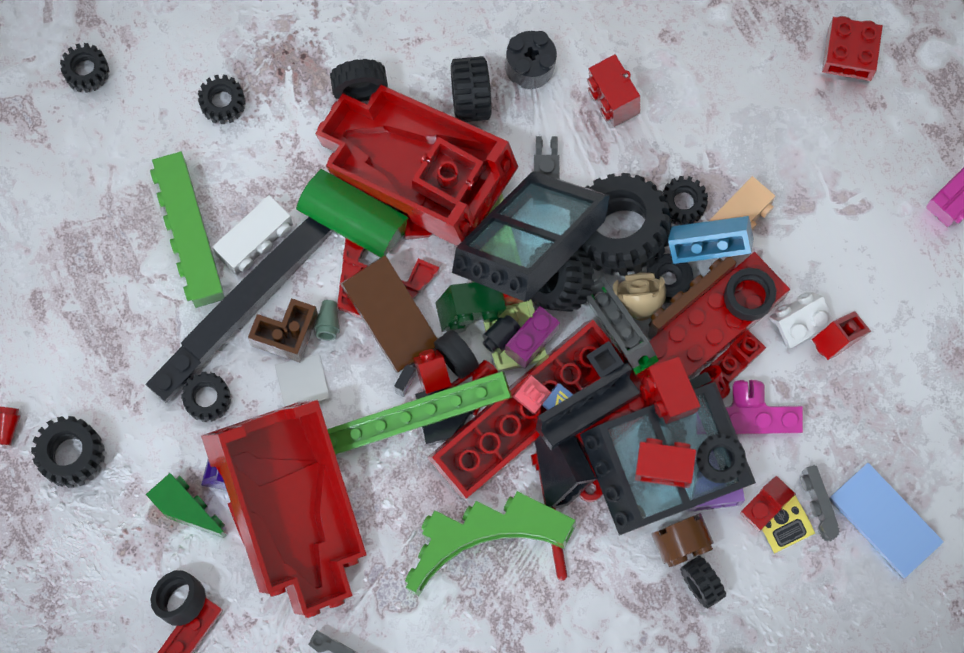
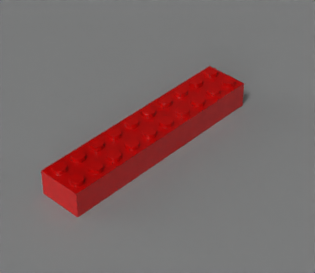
[575,251,790,453]

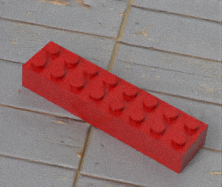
[427,320,626,499]

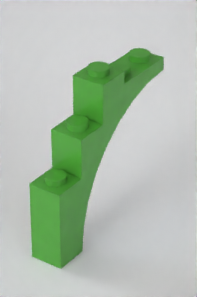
[405,491,576,597]

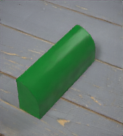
[296,169,408,258]

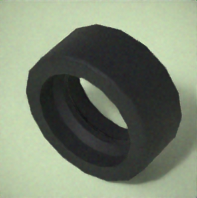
[724,268,777,321]
[150,570,206,626]

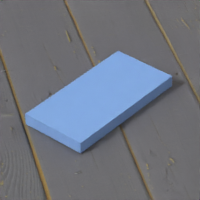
[829,463,944,578]

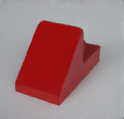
[740,476,796,532]

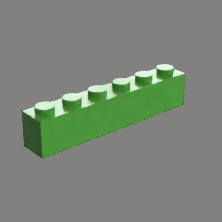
[150,151,225,308]

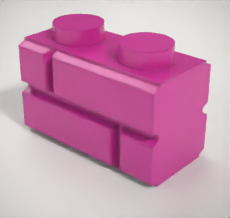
[926,167,964,227]

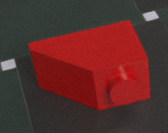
[812,311,871,360]

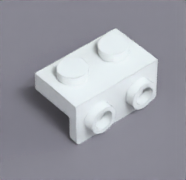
[769,292,833,348]

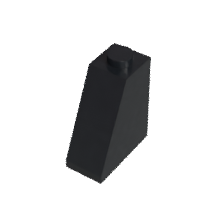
[534,436,597,509]

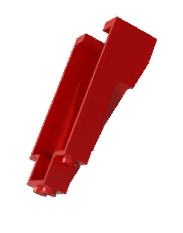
[315,85,518,246]
[201,400,367,618]

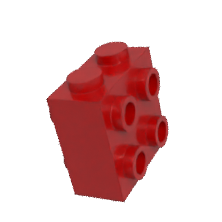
[822,16,883,81]

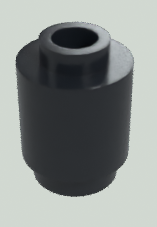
[482,315,521,354]

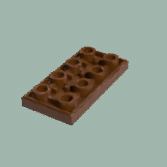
[340,255,438,373]
[647,256,737,340]

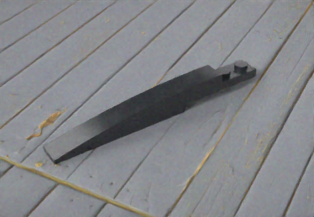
[145,217,333,403]

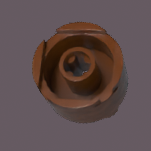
[651,513,714,567]

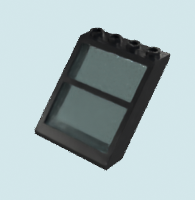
[452,171,610,302]
[580,382,756,536]

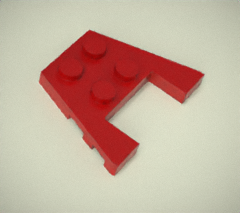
[337,238,440,320]

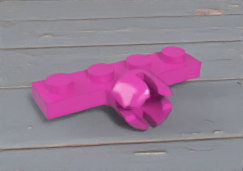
[695,380,803,435]

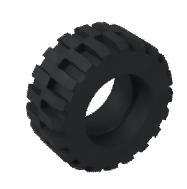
[570,173,672,276]

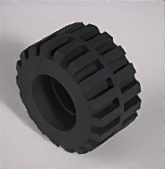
[451,56,492,122]
[527,244,594,312]
[31,416,105,488]

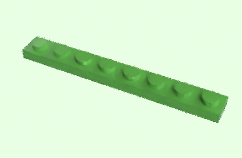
[327,371,512,455]

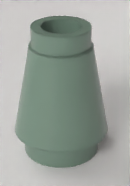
[314,300,340,341]

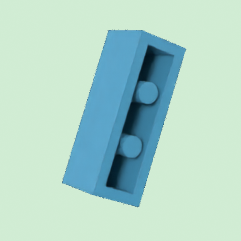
[668,216,754,264]

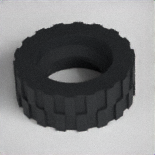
[330,59,388,102]

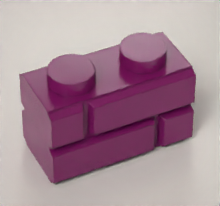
[505,306,560,369]

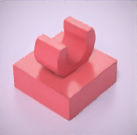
[513,375,552,413]

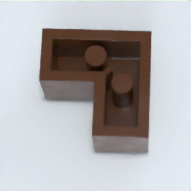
[248,298,318,363]

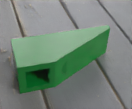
[145,473,227,538]

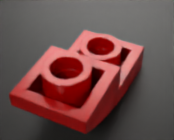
[710,329,766,384]

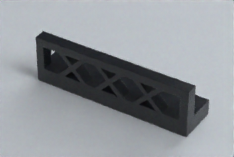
[536,363,641,450]

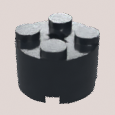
[505,31,557,89]

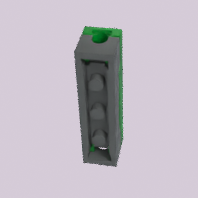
[587,276,659,375]

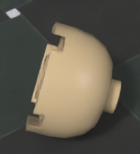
[612,273,666,321]

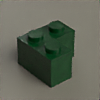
[435,282,506,334]

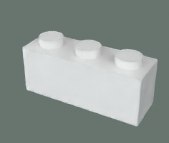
[212,195,293,276]

